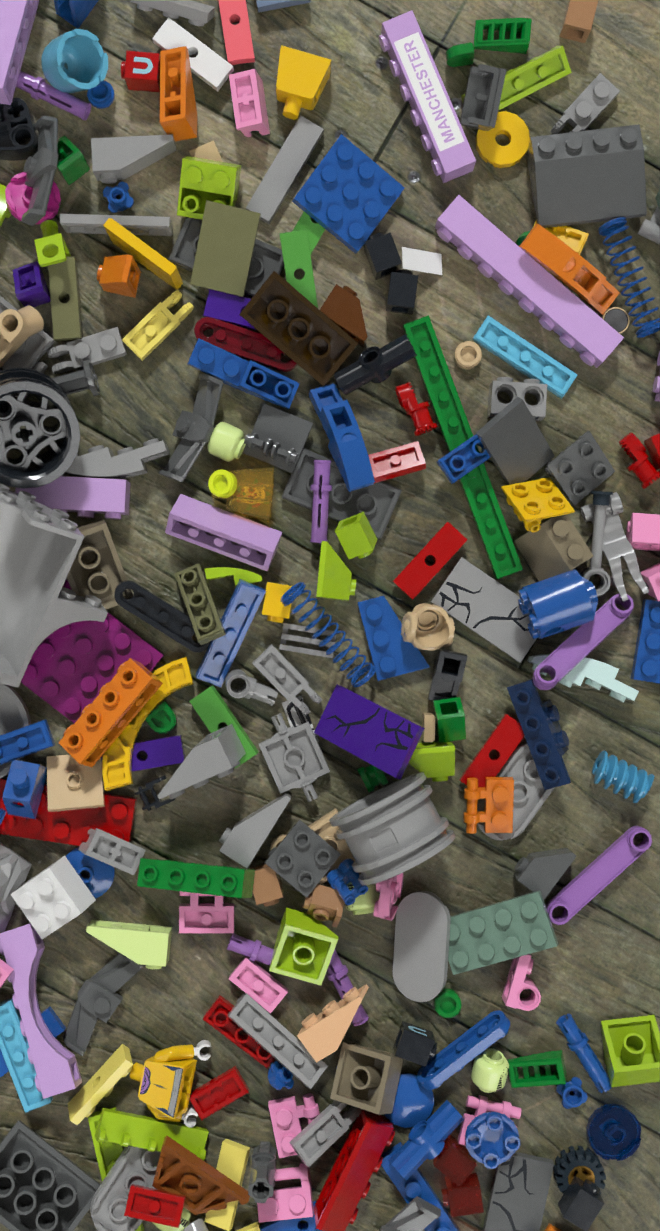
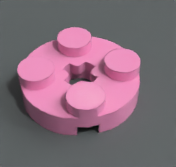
[374,873,403,921]

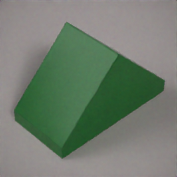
[57,135,90,185]

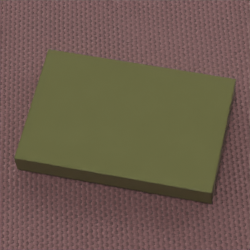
[190,200,261,297]

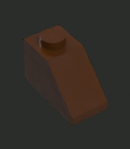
[320,284,367,347]

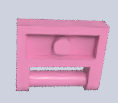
[257,1163,314,1223]

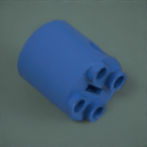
[518,569,598,639]

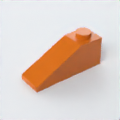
[160,46,197,142]

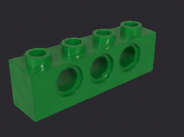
[137,858,255,898]

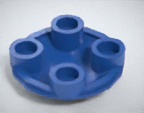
[385,1073,434,1128]
[465,1112,520,1169]

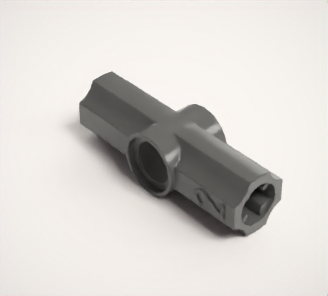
[248,1141,277,1203]

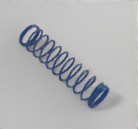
[598,217,660,338]
[280,582,376,687]

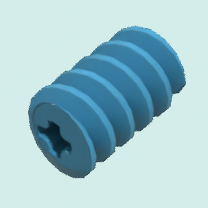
[592,750,654,804]

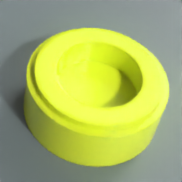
[208,469,237,498]

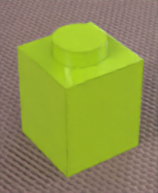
[335,512,378,559]

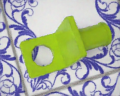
[34,220,71,267]

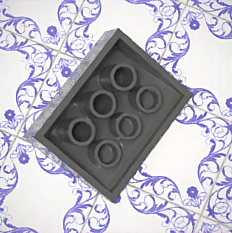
[526,124,647,228]
[0,1120,101,1231]

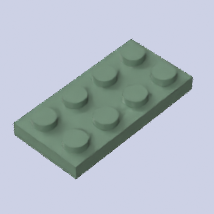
[448,890,558,975]

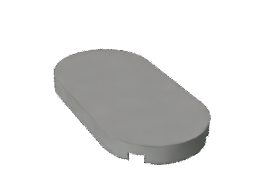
[477,743,554,840]
[393,891,451,1002]
[90,1146,161,1231]

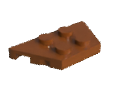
[152,1136,250,1215]

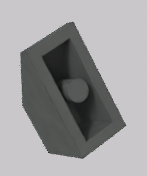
[513,848,576,900]

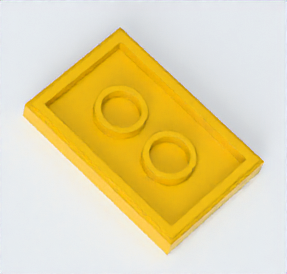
[103,218,183,290]

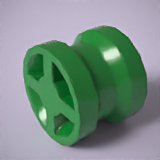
[357,765,389,793]

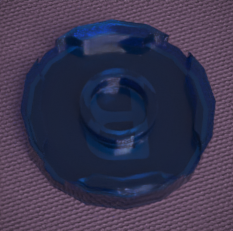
[586,1103,641,1161]

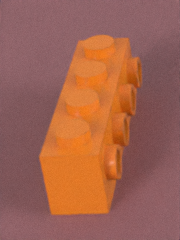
[58,658,163,767]

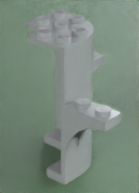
[0,483,108,688]

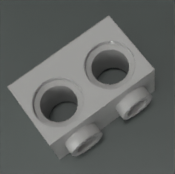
[487,377,547,421]

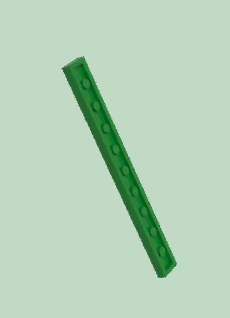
[403,315,523,579]

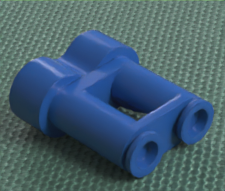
[326,859,368,905]

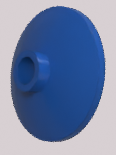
[66,847,115,898]

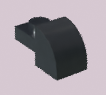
[428,649,468,701]

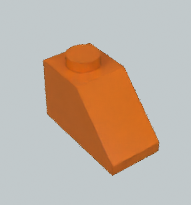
[97,254,141,298]

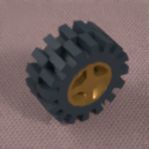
[553,1145,606,1195]

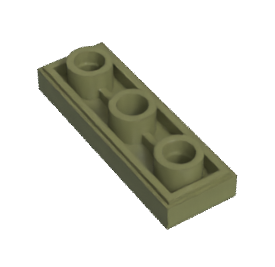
[48,256,82,342]
[175,563,226,645]

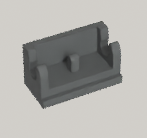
[460,64,507,131]

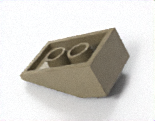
[67,519,133,610]

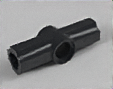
[334,334,417,395]

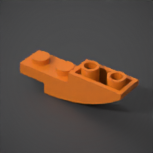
[519,223,620,315]

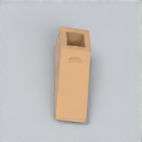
[297,984,369,1063]

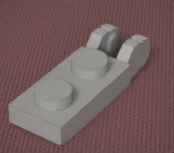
[550,73,620,134]
[47,327,127,374]
[252,644,322,716]
[289,1100,361,1167]

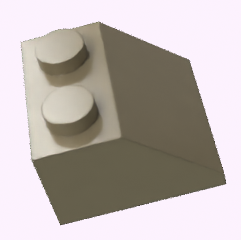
[513,514,593,582]
[330,1042,403,1115]

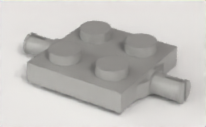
[259,713,330,802]

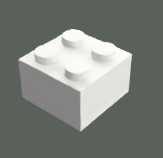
[10,856,96,939]

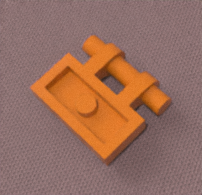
[463,777,514,834]

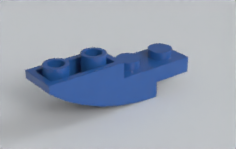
[187,338,300,409]
[309,383,375,492]

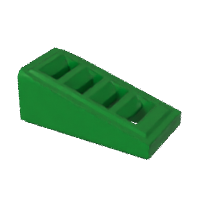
[473,18,532,54]
[507,1050,567,1088]

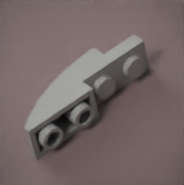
[65,438,170,479]

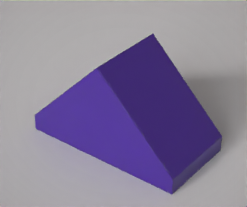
[13,261,51,307]

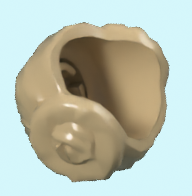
[401,603,455,651]

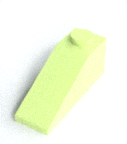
[86,920,172,969]

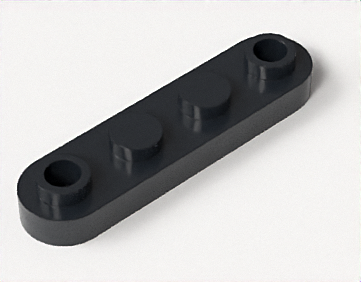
[114,580,211,652]

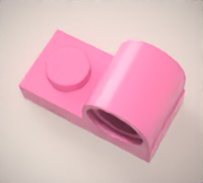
[502,954,541,1011]

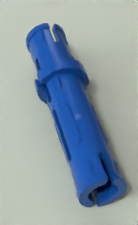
[556,1014,612,1093]

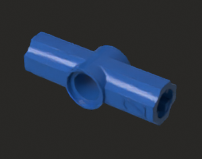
[388,1100,464,1180]

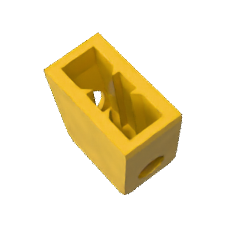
[276,45,331,120]

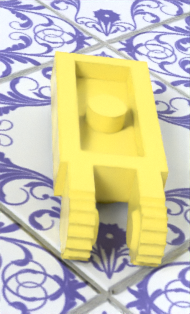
[122,290,194,361]

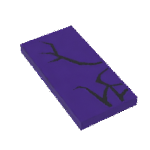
[314,684,425,780]

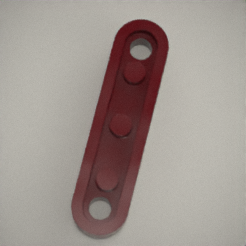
[194,317,297,372]

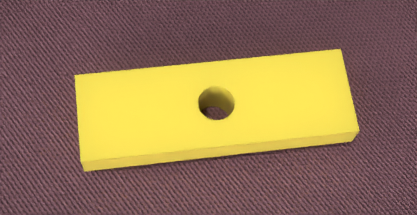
[68,1044,133,1125]
[204,1139,250,1231]

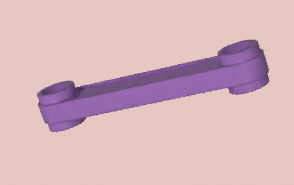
[532,593,634,690]
[546,826,652,925]

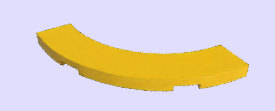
[102,657,194,791]

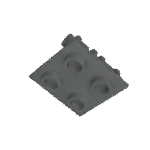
[243,404,313,473]
[545,430,615,506]
[265,819,341,898]

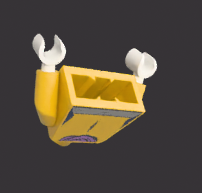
[129,1040,211,1128]

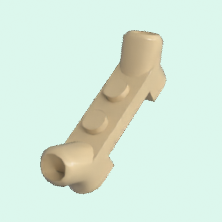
[0,305,44,367]

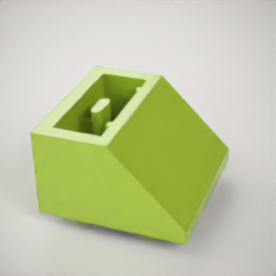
[177,156,241,220]

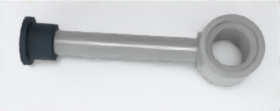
[580,491,613,596]

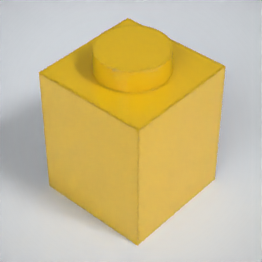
[262,582,294,623]

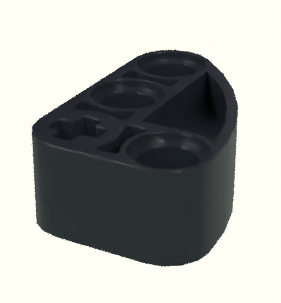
[0,97,38,161]

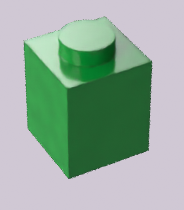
[433,697,466,743]

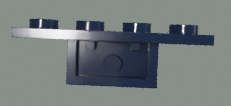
[507,679,571,790]

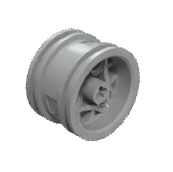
[329,772,456,885]

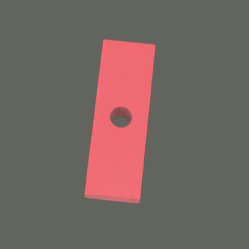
[218,0,255,65]

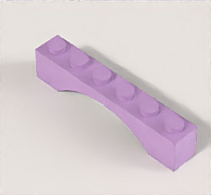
[0,923,82,1099]

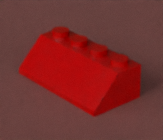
[314,1109,395,1231]

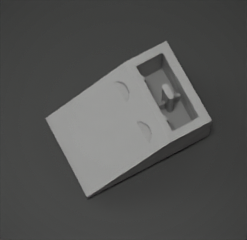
[158,724,246,800]

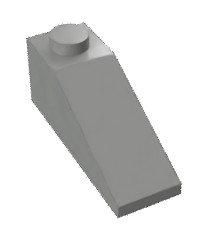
[91,134,177,184]
[219,792,291,868]

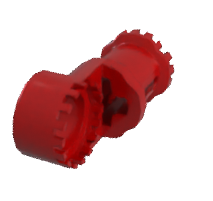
[395,382,438,436]
[619,432,660,489]

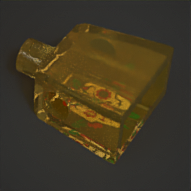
[212,467,275,522]

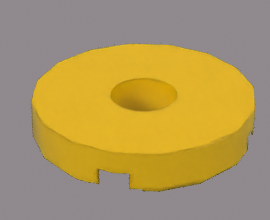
[475,111,530,168]

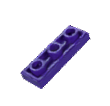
[203,289,258,331]
[101,735,185,771]

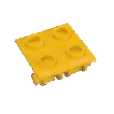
[501,477,575,533]

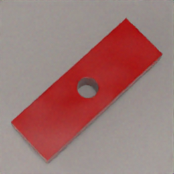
[392,522,468,600]
[459,713,524,787]
[203,995,275,1068]

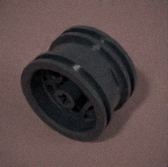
[0,367,80,489]

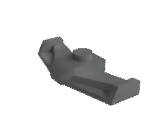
[21,116,59,226]
[158,373,223,482]
[63,953,145,1056]
[379,1196,441,1231]

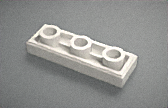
[152,17,234,92]

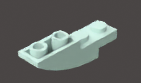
[527,654,639,703]

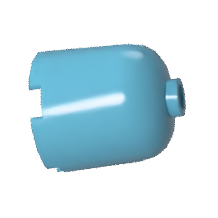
[41,29,108,93]

